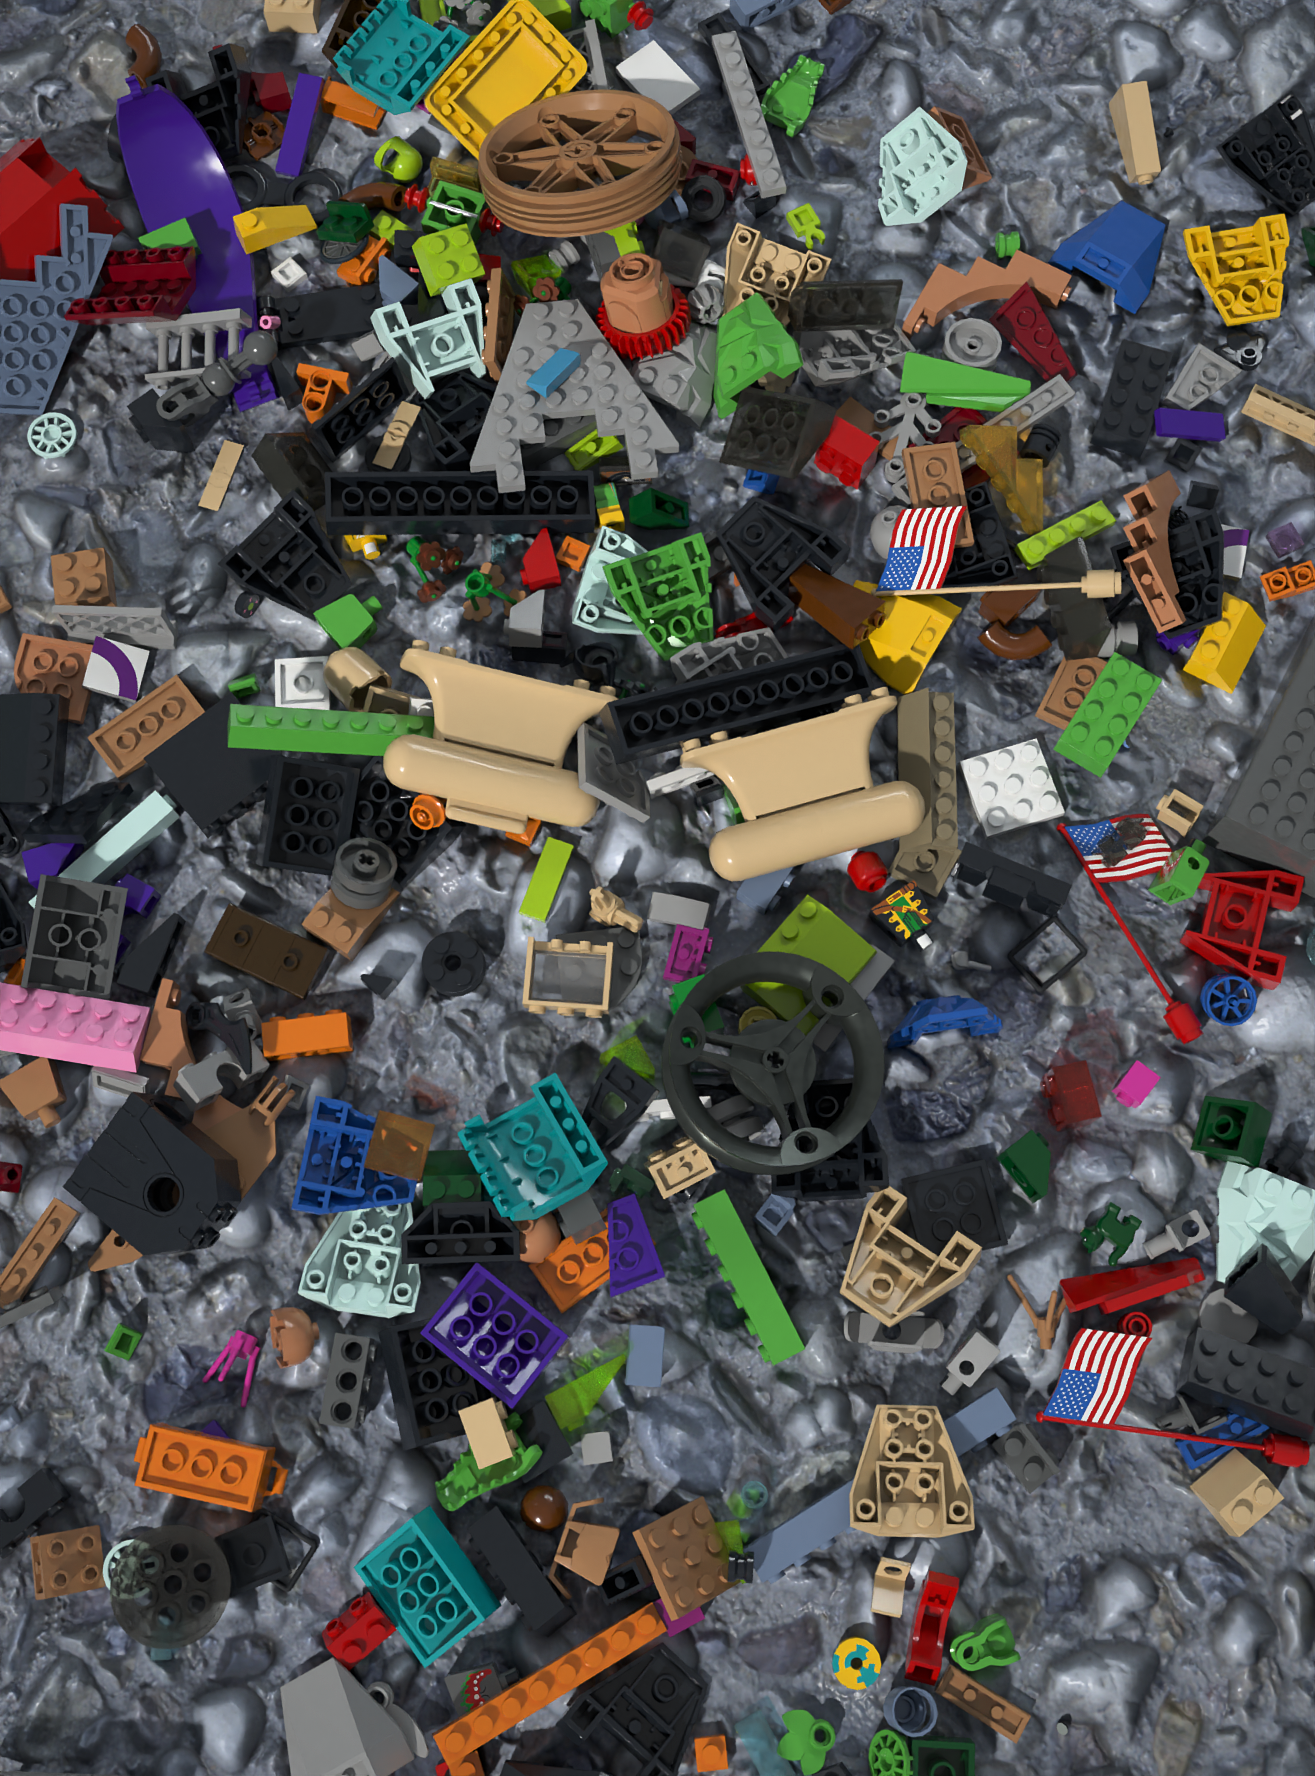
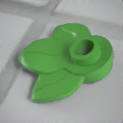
[777,1709,835,1775]

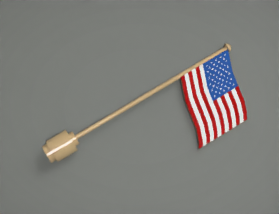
[871,506,1122,598]

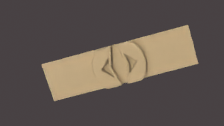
[373,401,421,469]
[198,440,244,511]

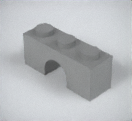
[173,1040,270,1113]

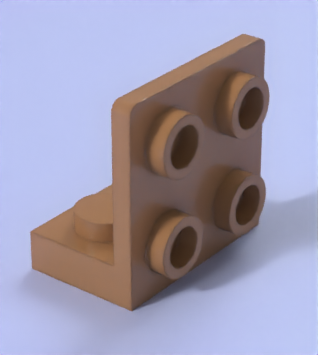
[30,1525,106,1600]

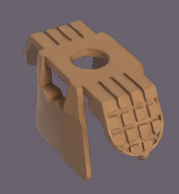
[548,1497,620,1600]

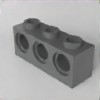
[319,1333,378,1429]

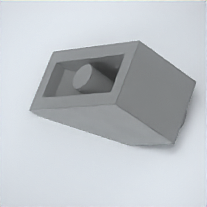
[504,590,545,648]

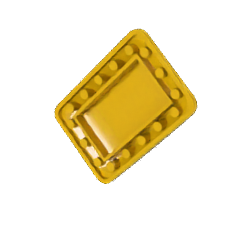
[424,0,587,161]

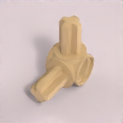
[589,886,643,933]

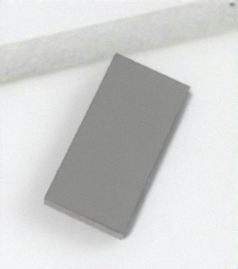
[91,1066,150,1097]

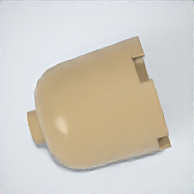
[323,647,392,712]

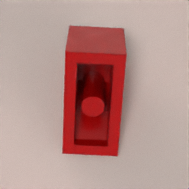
[520,528,561,593]

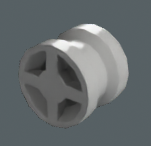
[549,240,580,274]

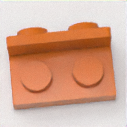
[336,235,391,286]

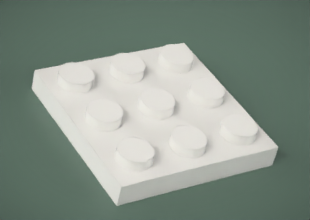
[958,738,1065,839]

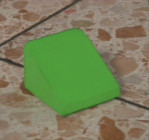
[228,673,261,699]

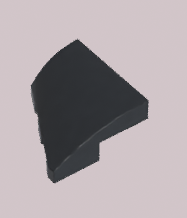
[520,1400,574,1483]

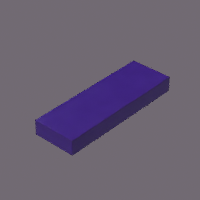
[1154,408,1226,442]

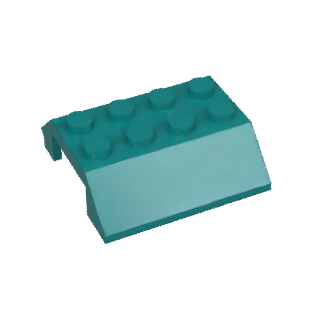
[333,0,471,115]
[457,1072,608,1221]

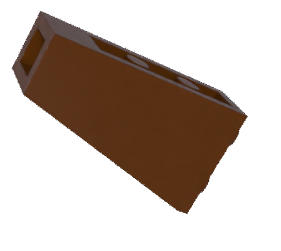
[788,564,886,649]

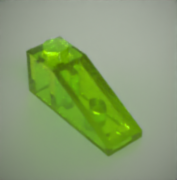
[545,1353,627,1432]

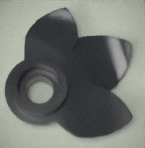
[1213,329,1266,371]

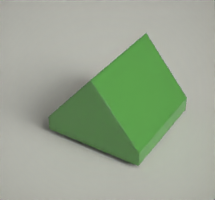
[104,1323,143,1361]

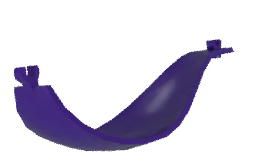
[116,75,280,413]

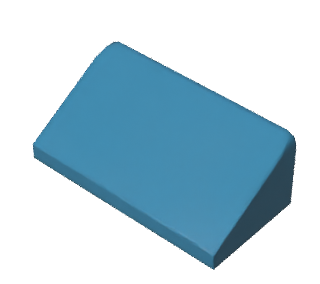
[526,348,581,399]

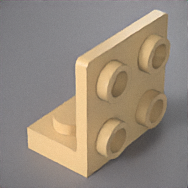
[643,1136,716,1199]

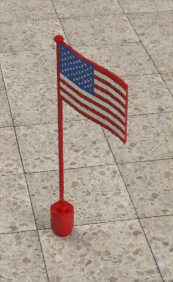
[1056,814,1204,1045]
[1036,1328,1310,1468]

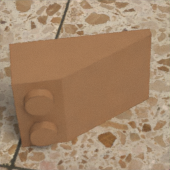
[302,888,400,962]

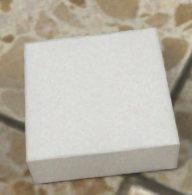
[271,257,308,293]

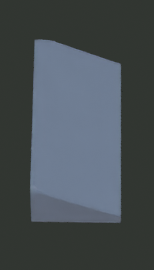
[625,1325,665,1387]

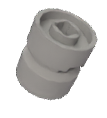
[1092,621,1138,657]

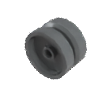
[331,838,397,909]

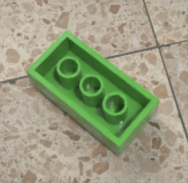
[1053,652,1162,778]

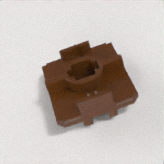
[243,111,285,161]

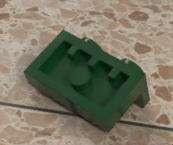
[316,201,374,243]

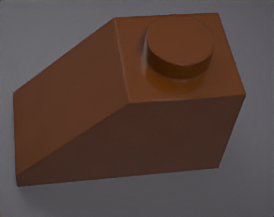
[978,584,1042,629]

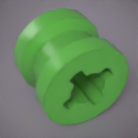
[995,231,1020,259]

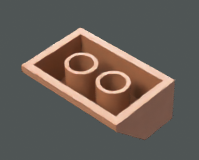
[927,106,992,190]

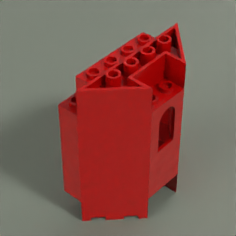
[0,137,125,282]

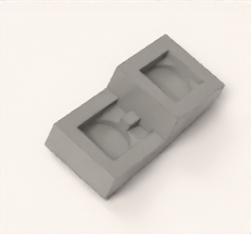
[647,892,711,930]

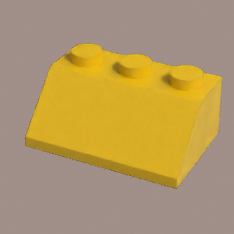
[1183,592,1266,694]

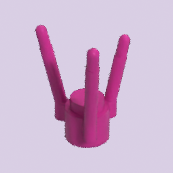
[202,1330,261,1408]

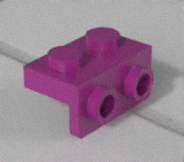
[663,924,714,983]

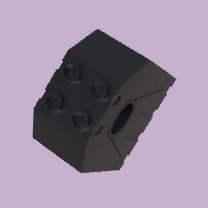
[63,1092,241,1256]

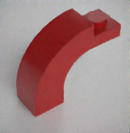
[904,1570,959,1686]

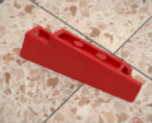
[1059,1258,1206,1315]

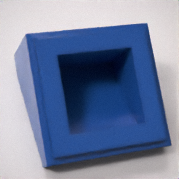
[743,463,781,495]

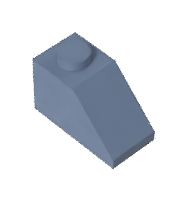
[379,255,418,306]

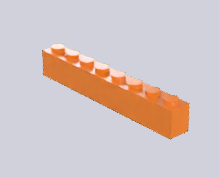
[432,1602,667,1766]

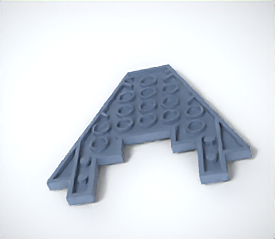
[0,203,113,416]

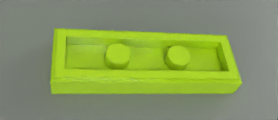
[519,837,574,923]

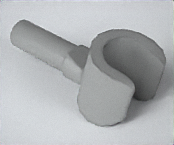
[951,951,991,972]

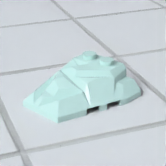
[1216,1161,1315,1284]

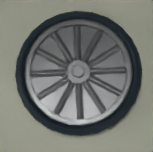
[319,233,369,264]

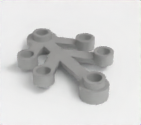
[869,393,941,483]

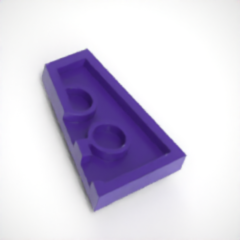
[607,1193,665,1298]

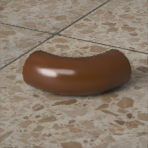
[126,24,162,89]
[338,182,407,211]
[977,621,1053,661]

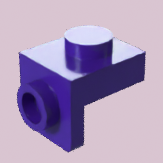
[1155,628,1202,655]

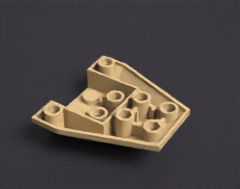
[722,223,832,327]
[849,1405,975,1538]

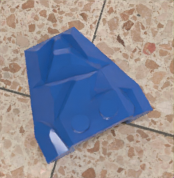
[887,995,1003,1048]
[291,1096,424,1215]

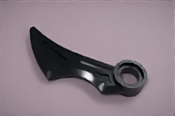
[186,1002,252,1074]

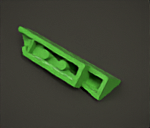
[900,352,1031,412]

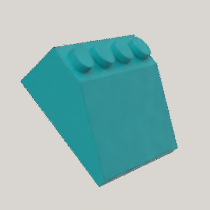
[354,1505,502,1668]

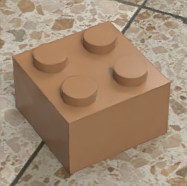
[51,547,117,607]

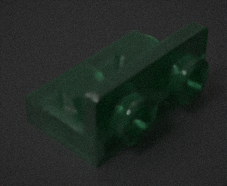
[608,1164,656,1199]

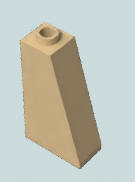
[1109,81,1161,185]

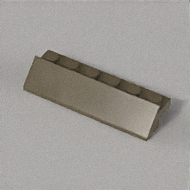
[896,687,958,853]

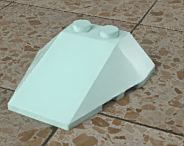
[878,107,968,226]

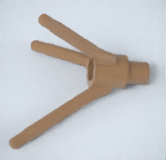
[1007,1274,1067,1349]

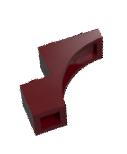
[213,45,292,114]

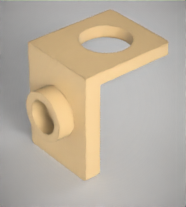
[871,1557,911,1618]

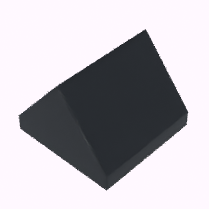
[743,190,776,219]
[1186,480,1219,510]
[689,775,723,807]

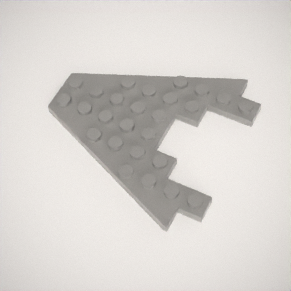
[470,299,679,493]

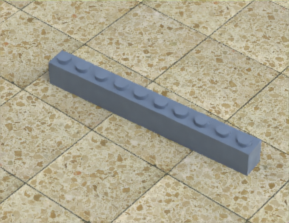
[742,1387,1017,1584]

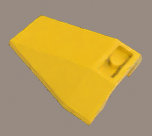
[853,580,962,695]

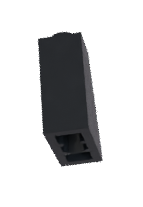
[1224,1243,1303,1335]

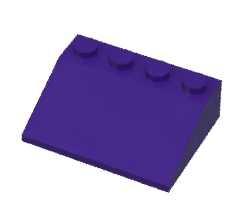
[420,1262,571,1409]

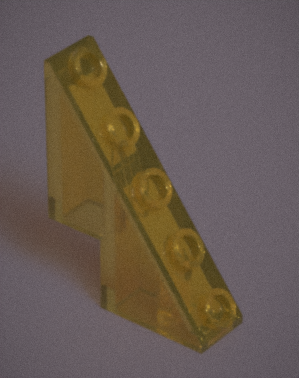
[960,425,1043,535]

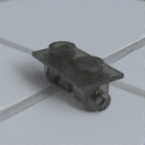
[1091,817,1148,868]

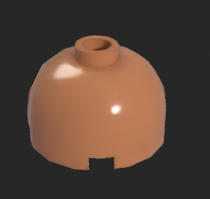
[507,1212,561,1264]
[270,1307,319,1369]

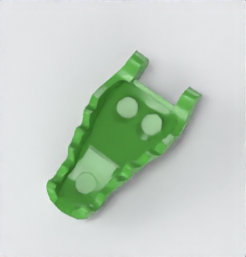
[761,55,825,138]
[435,1412,543,1511]

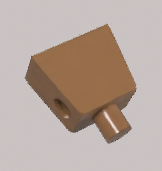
[0,1057,67,1128]

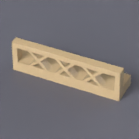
[1241,384,1315,446]

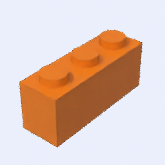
[261,1009,353,1061]

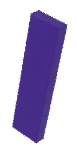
[275,73,325,178]

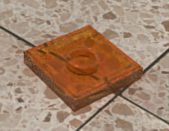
[364,1110,435,1182]

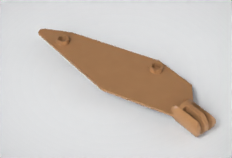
[88,1076,296,1272]

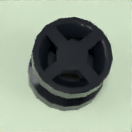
[728,1550,754,1584]

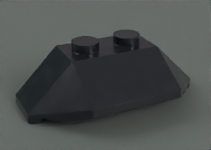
[401,1201,520,1264]

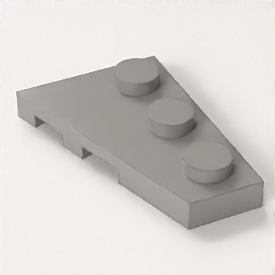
[1162,343,1243,411]

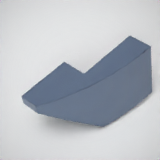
[752,1194,795,1237]

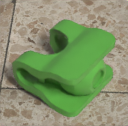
[949,1613,1021,1671]

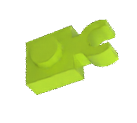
[786,203,825,250]

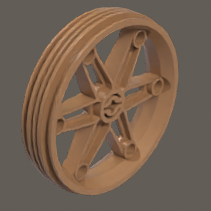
[478,89,682,237]

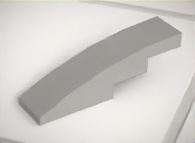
[810,944,895,1052]

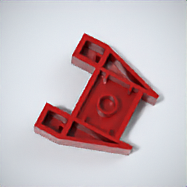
[1179,870,1304,990]

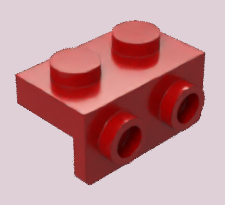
[322,1592,397,1671]

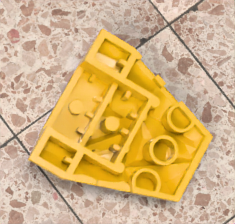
[1183,213,1290,326]

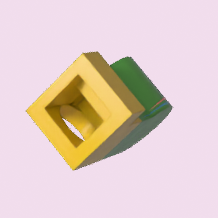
[594,482,625,532]

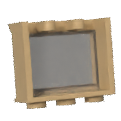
[522,937,614,1018]

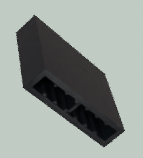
[144,692,283,838]

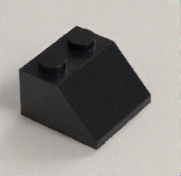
[127,388,196,453]

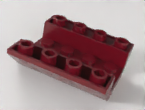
[64,246,196,325]

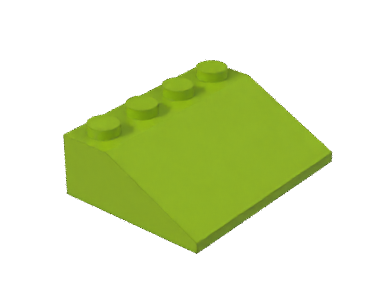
[740,894,877,1035]

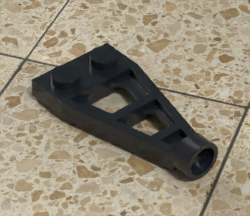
[582,1056,660,1150]

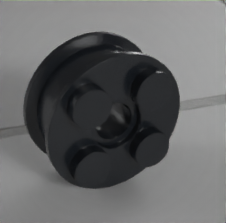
[422,932,486,997]

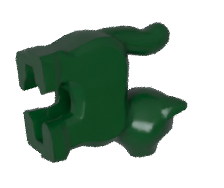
[1080,1202,1142,1267]

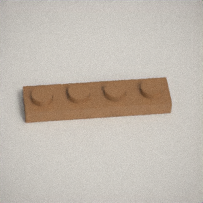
[0,1197,81,1309]

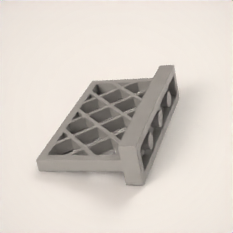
[562,19,610,93]
[52,605,178,649]

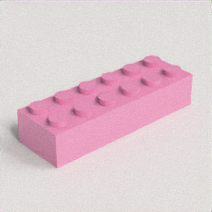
[0,983,151,1073]

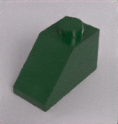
[629,488,689,530]

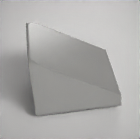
[580,1431,614,1465]

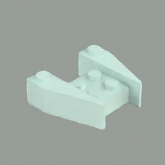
[370,278,486,399]

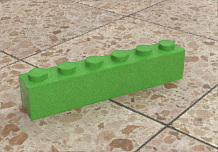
[691,1189,805,1366]

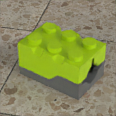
[584,221,645,282]

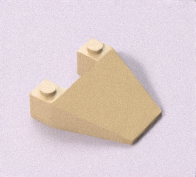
[840,1186,982,1328]

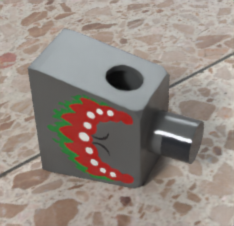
[444,1662,521,1717]

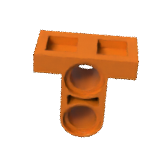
[296,363,353,424]

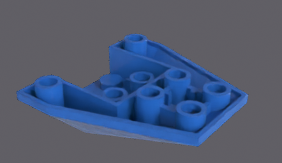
[1048,201,1166,314]

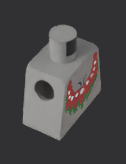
[939,1327,1001,1395]

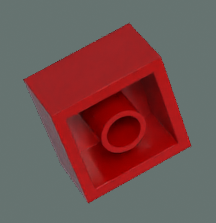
[814,415,880,490]

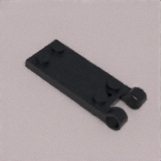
[256,283,383,350]

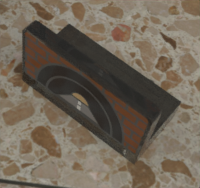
[599,456,652,485]

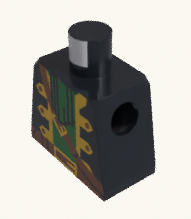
[868,880,934,952]

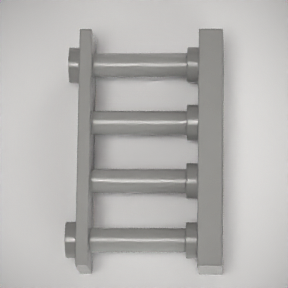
[145,308,252,390]

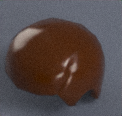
[520,1485,569,1533]

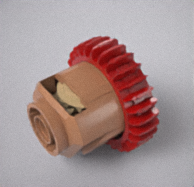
[596,253,691,360]

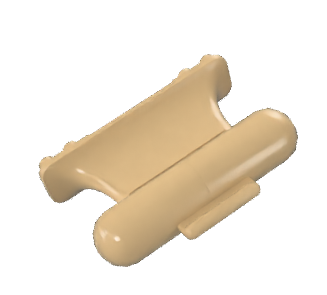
[383,640,619,834]

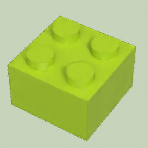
[412,223,485,297]

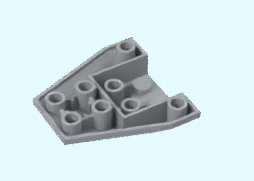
[280,1657,416,1776]

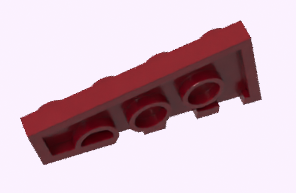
[989,281,1078,384]

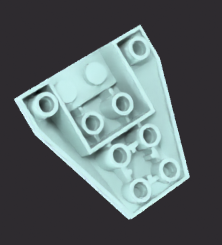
[572,526,648,635]
[298,1203,421,1318]

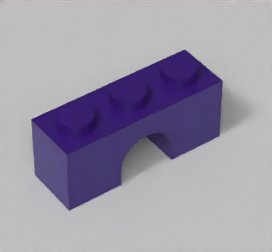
[115,873,161,966]

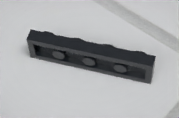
[698,13,770,97]

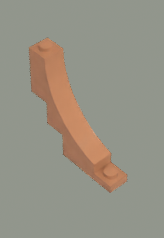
[902,250,1072,341]
[1123,470,1186,633]
[139,978,242,1132]

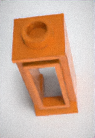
[320,76,386,130]

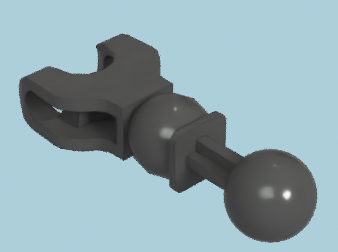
[156,330,278,427]

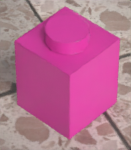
[1112,1060,1161,1108]

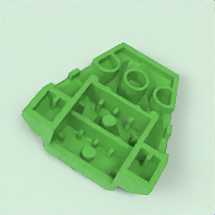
[713,292,804,419]
[602,532,714,661]

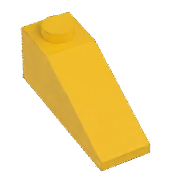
[233,205,317,255]

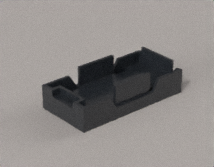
[950,842,1072,918]

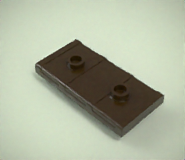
[204,903,330,1000]

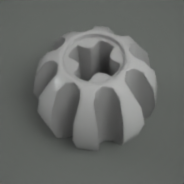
[687,284,725,324]

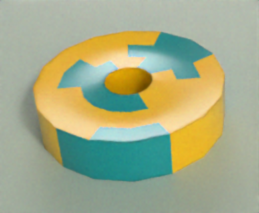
[831,1637,881,1690]

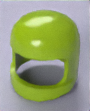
[374,136,423,183]

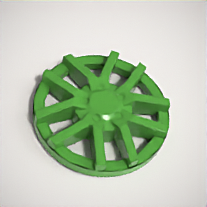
[869,1729,913,1776]

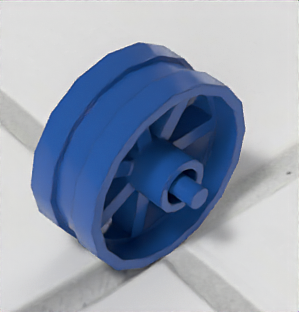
[1200,973,1257,1026]

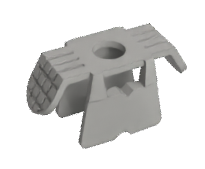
[844,1311,944,1354]

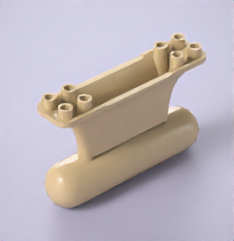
[680,687,926,881]

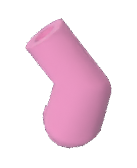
[258,315,281,331]

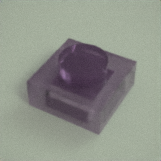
[1265,522,1304,559]

